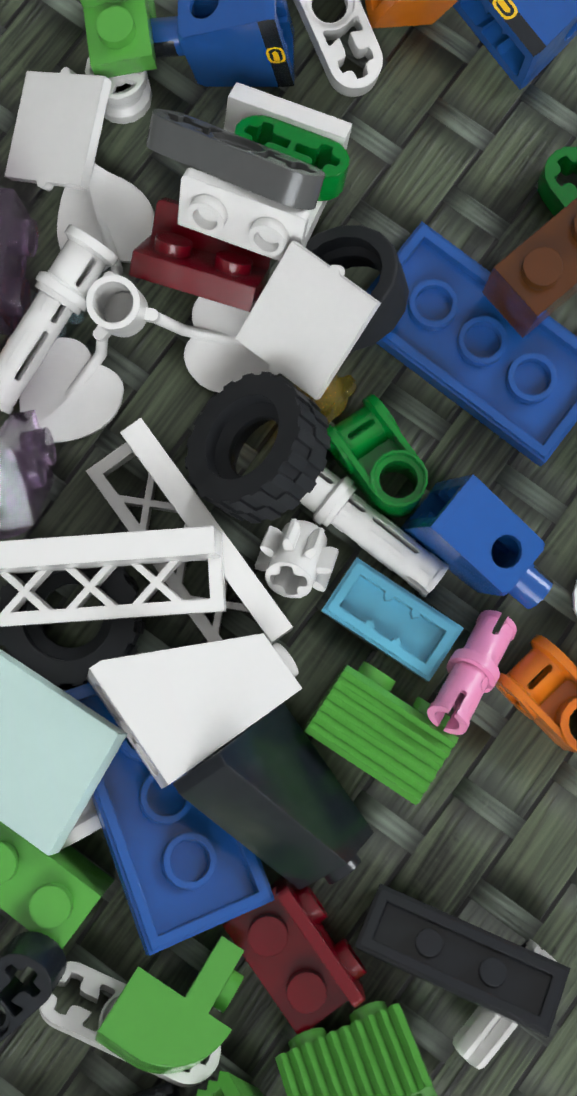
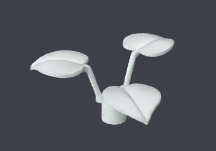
[18,163,270,443]

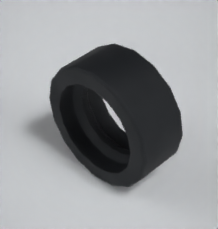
[305,225,409,352]

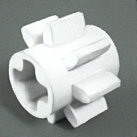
[255,519,339,598]

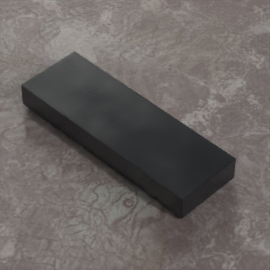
[355,884,571,1038]

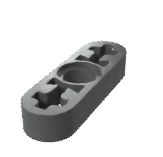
[146,109,325,210]

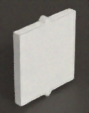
[4,67,112,191]
[235,241,381,400]

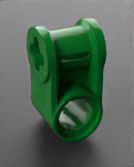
[327,393,428,518]

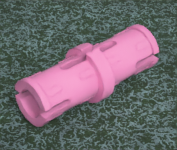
[427,610,517,735]

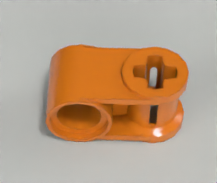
[495,634,577,753]

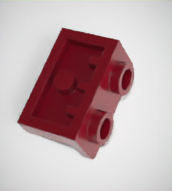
[129,197,272,312]
[223,877,367,1035]

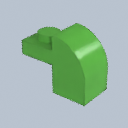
[80,0,157,78]
[95,936,244,1074]

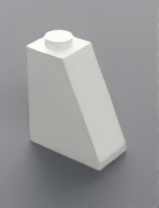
[87,633,302,789]

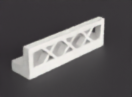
[86,418,293,644]
[0,526,226,627]

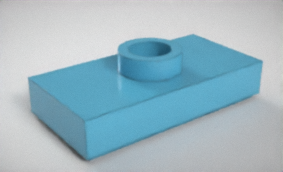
[321,557,464,682]

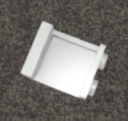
[177,82,353,261]

